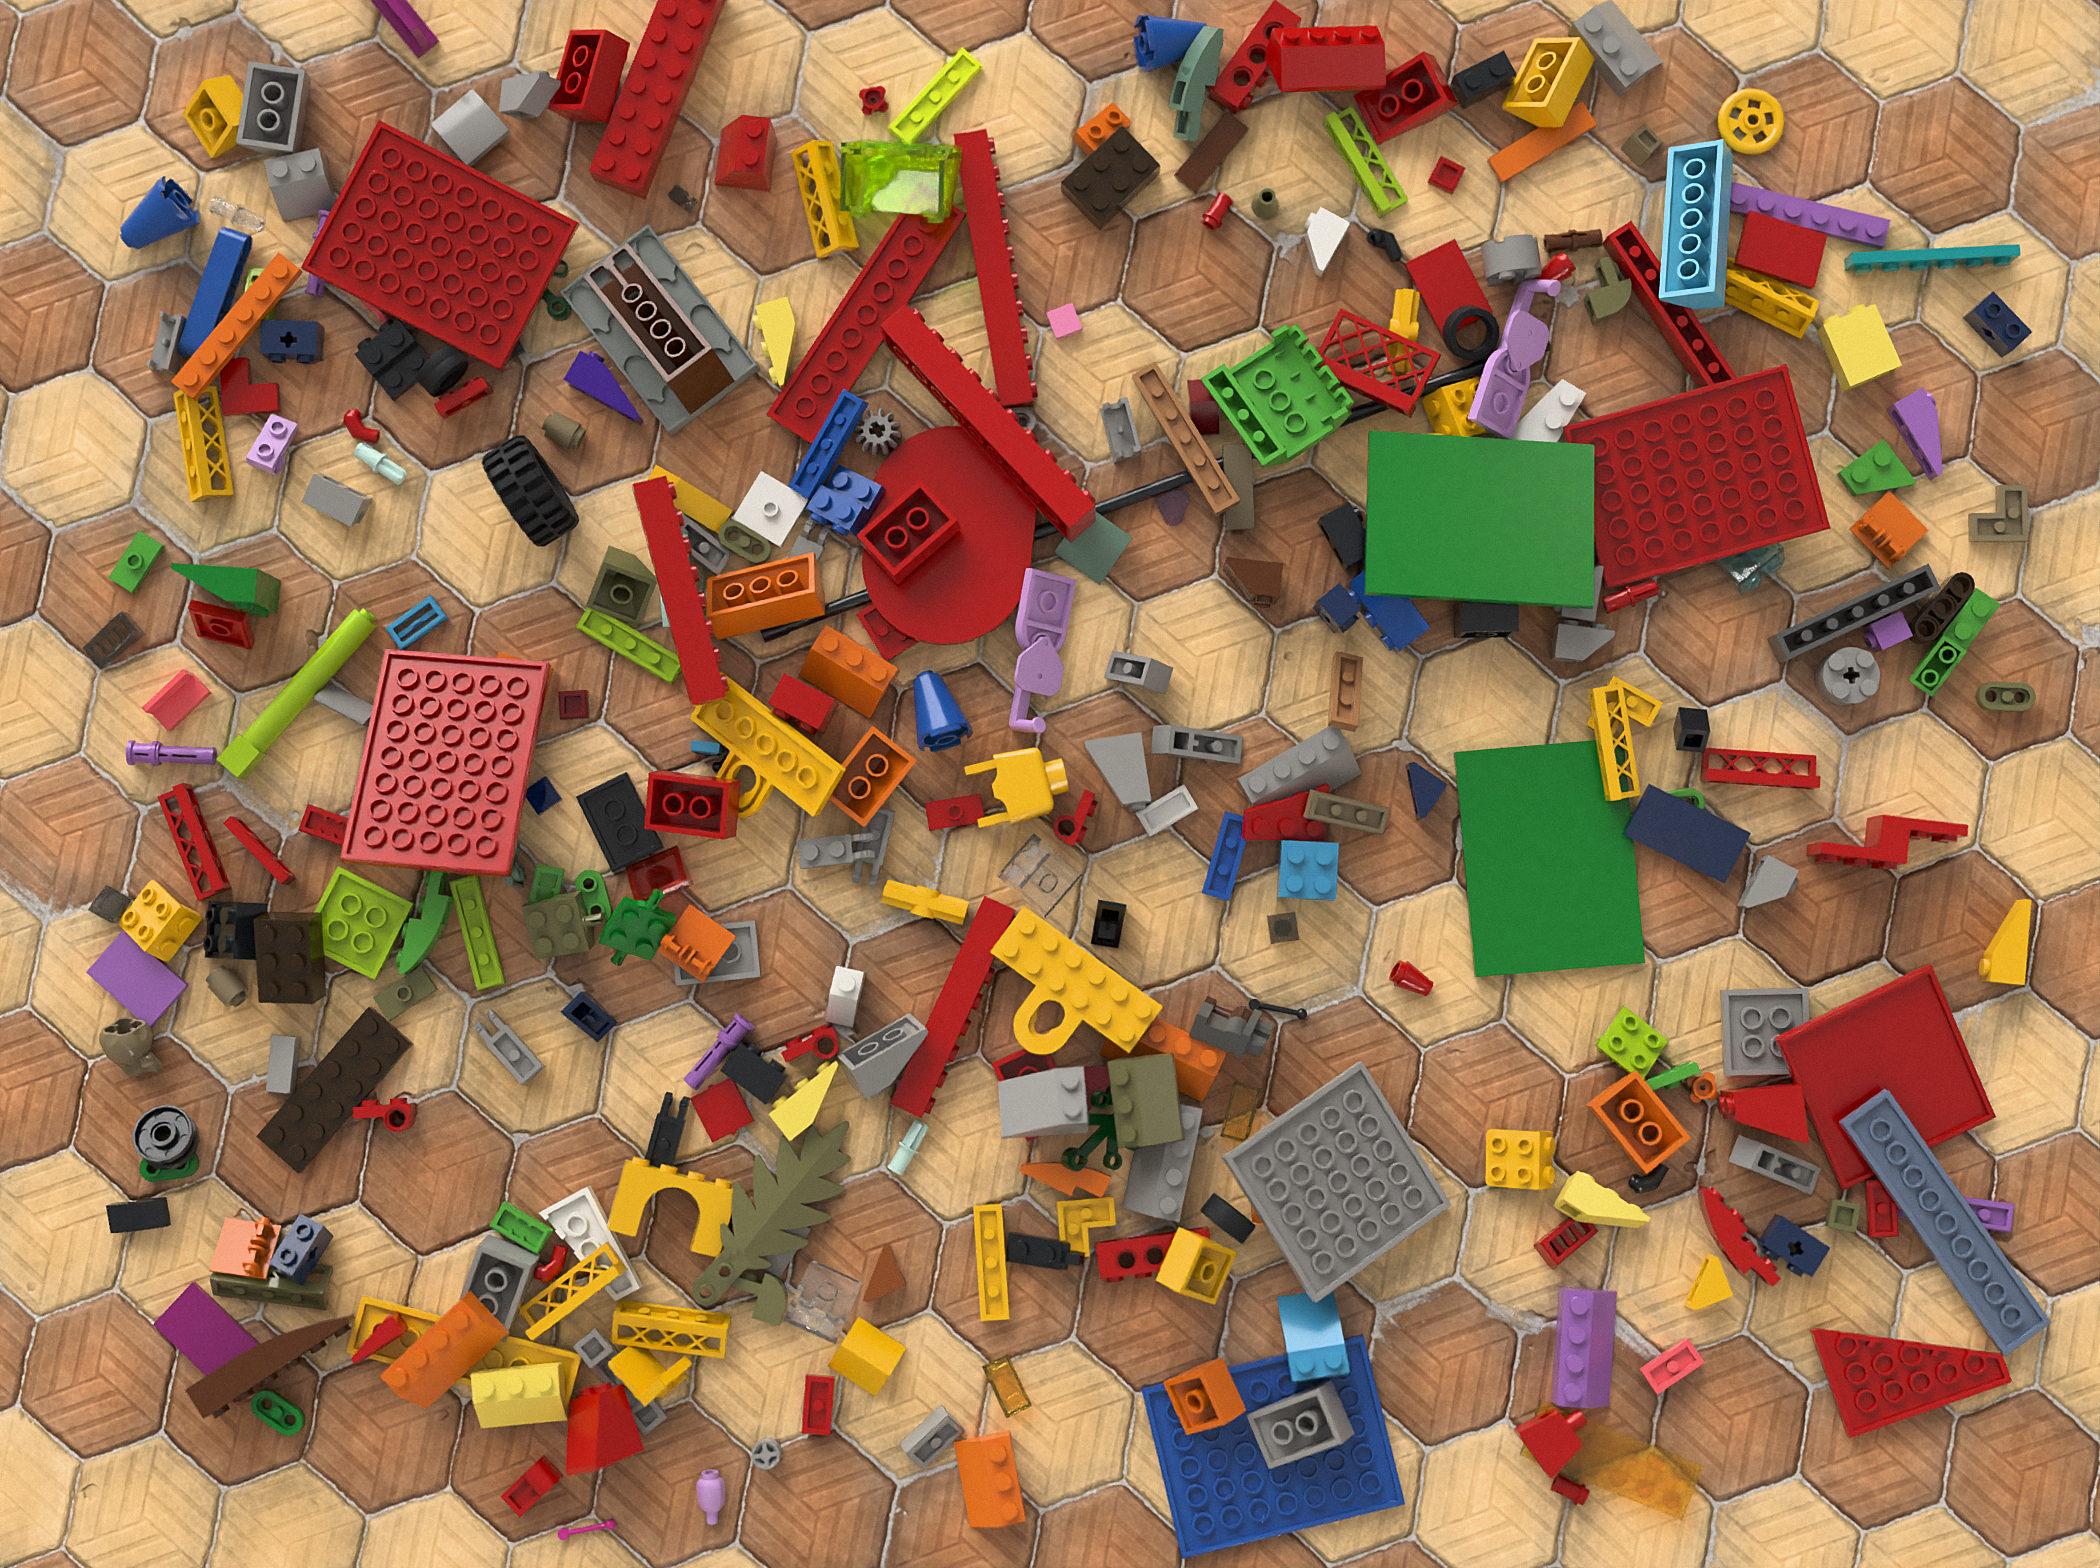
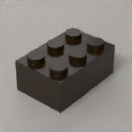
[1061,126,1160,231]
[254,912,326,1004]

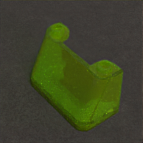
[840,140,962,223]

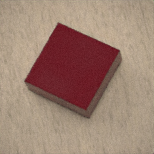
[558,690,589,720]

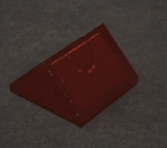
[625,845,694,901]

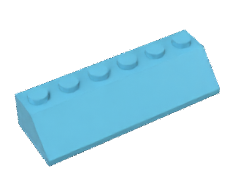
[1659,140,1733,310]

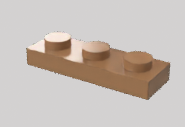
[1328,651,1363,732]

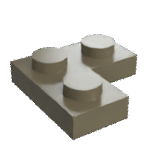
[1968,485,2029,542]

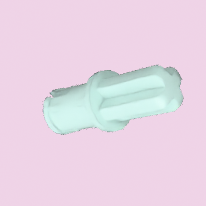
[354,442,407,485]
[887,1119,929,1176]

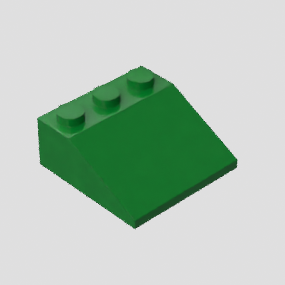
[171,563,280,618]

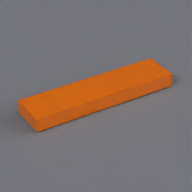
[1487,101,1597,184]

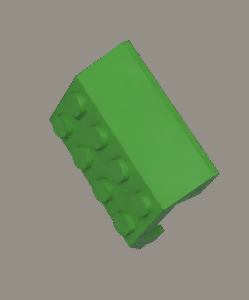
[1200,324,1355,468]

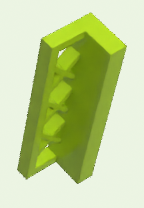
[1323,106,1409,218]

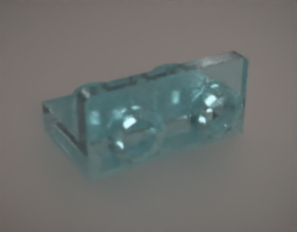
[1717,543,1785,595]

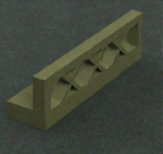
[210,1264,333,1310]

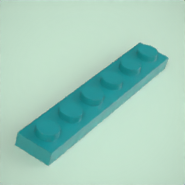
[1844,244,2020,274]

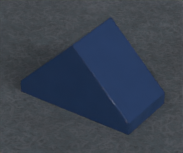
[1406,762,1448,820]
[561,991,618,1042]

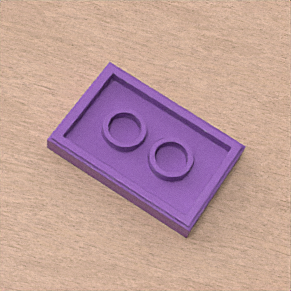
[86,930,189,1028]

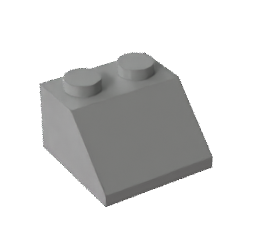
[264,148,336,223]

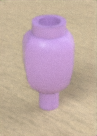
[696,1470,725,1525]

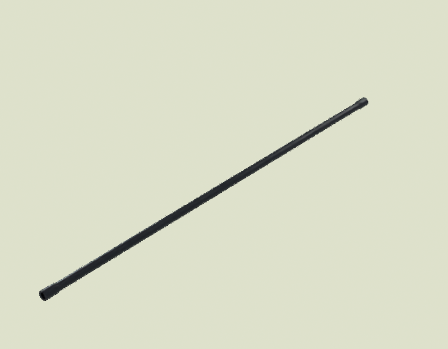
[760,340,1551,643]

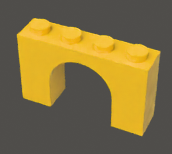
[607,1157,733,1258]

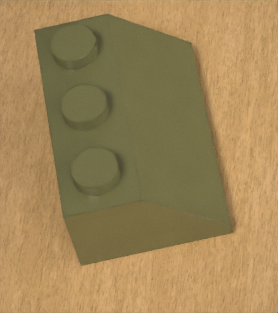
[1108,1053,1184,1148]

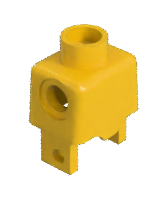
[964,748,1070,829]

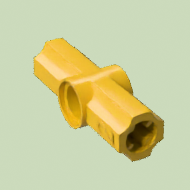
[1385,289,1420,377]
[881,879,969,925]

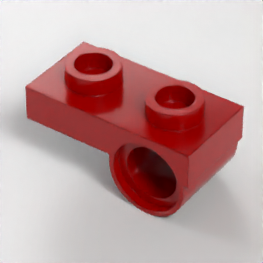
[1053,790,1098,847]
[781,1024,840,1063]
[353,1098,417,1132]
[500,1455,563,1518]

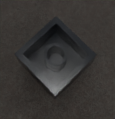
[1453,601,1519,638]

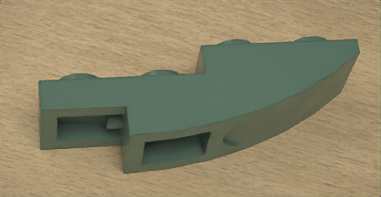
[1168,26,1224,142]

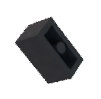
[1450,50,1517,110]
[1317,502,1366,571]
[720,1042,789,1105]

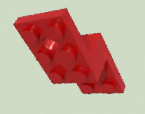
[1806,815,1969,870]

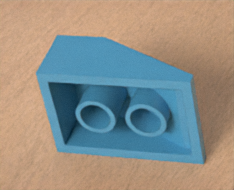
[1277,1290,1350,1384]

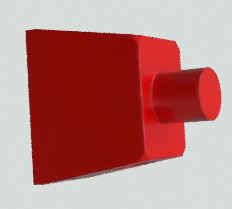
[1514,1408,1588,1479]

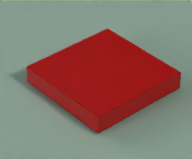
[188,599,255,649]

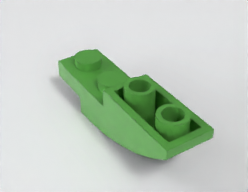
[1908,588,2001,697]
[396,870,454,975]

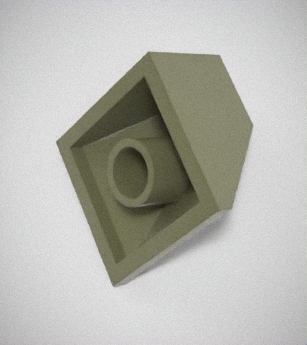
[586,545,657,626]

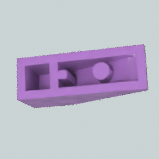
[1886,387,1943,481]

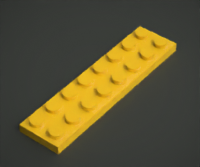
[346,1295,582,1410]

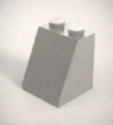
[1084,732,1151,812]

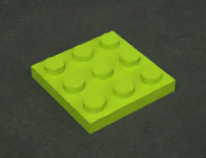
[314,866,415,980]

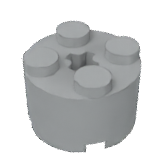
[1481,234,1542,287]
[1814,647,1880,707]

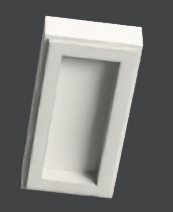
[1136,785,1199,837]

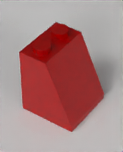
[714,115,777,192]
[1717,1083,1809,1143]
[565,1381,644,1476]

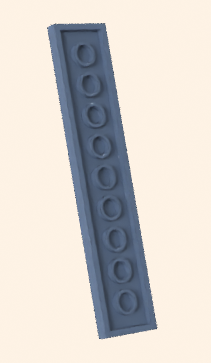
[1839,1089,2051,1356]

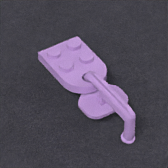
[1468,279,1561,439]
[1009,568,1076,733]

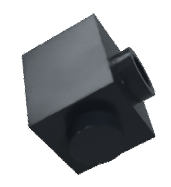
[1673,707,1710,753]

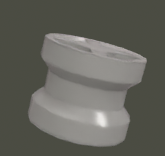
[751,1437,782,1470]

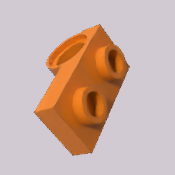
[1072,102,1132,156]

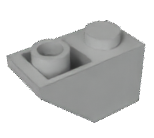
[499,70,561,120]
[1550,620,1615,664]

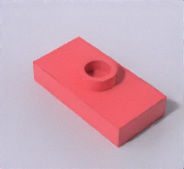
[1639,1337,1705,1395]

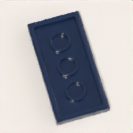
[1623,784,1751,883]

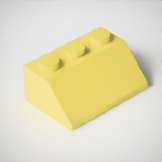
[471,1362,568,1428]

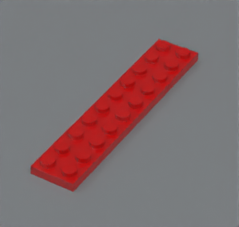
[766,184,967,445]

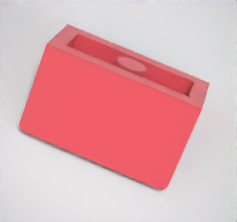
[142,669,212,731]

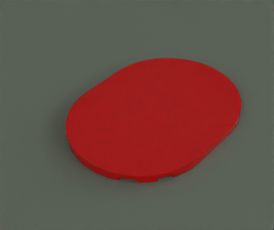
[862,426,1037,645]

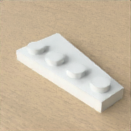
[1512,379,1586,442]
[539,1185,643,1301]

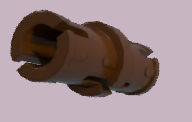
[1543,229,1603,253]

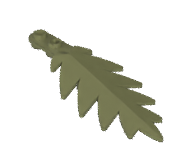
[691,1121,851,1306]

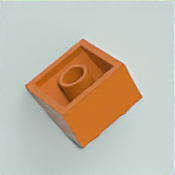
[1163,1357,1246,1435]

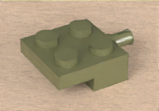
[522,891,605,960]

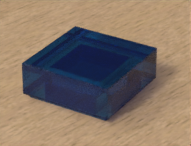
[526,776,563,815]

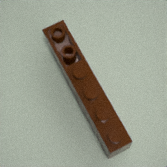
[185,1315,355,1419]

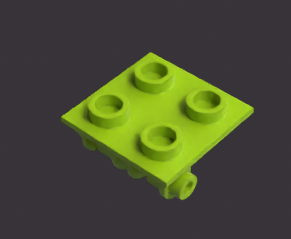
[1594,1005,1669,1079]

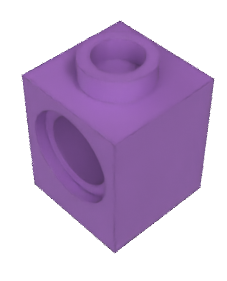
[1863,611,1913,653]

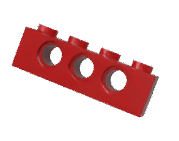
[1209,0,1302,116]
[1095,1226,1211,1283]

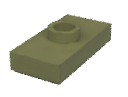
[373,966,438,1021]

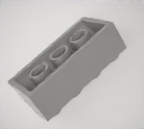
[1236,726,1362,807]
[1122,1103,1203,1222]

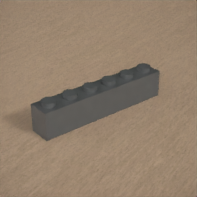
[1767,564,1941,664]

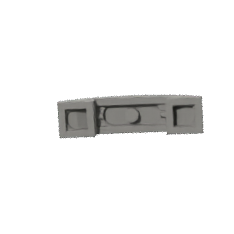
[573,1328,668,1435]

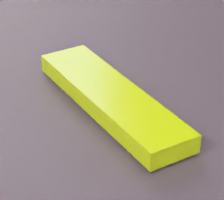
[888,47,983,149]

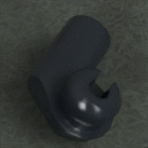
[1366,228,1404,263]
[1628,1163,1669,1194]

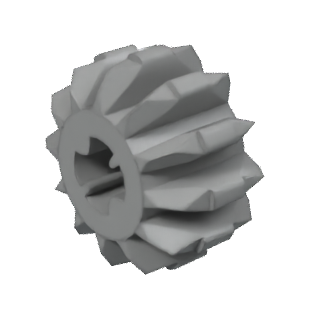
[854,408,902,456]

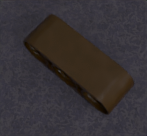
[1908,572,1975,644]

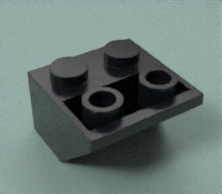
[203,901,268,960]

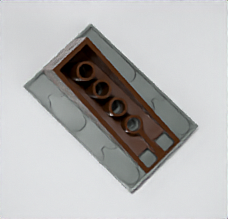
[560,224,760,436]

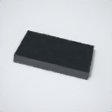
[576,772,664,873]

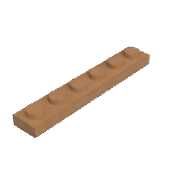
[1131,362,1240,517]

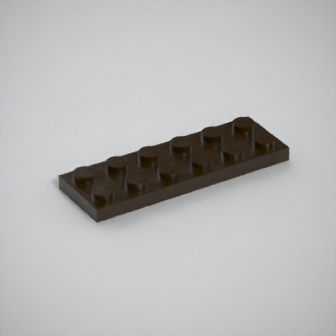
[256,1007,414,1174]

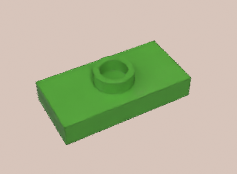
[108,531,165,594]
[524,863,565,919]
[1644,1061,1701,1090]
[489,1201,554,1255]

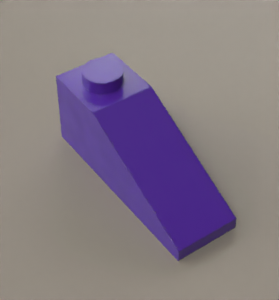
[564,350,643,425]

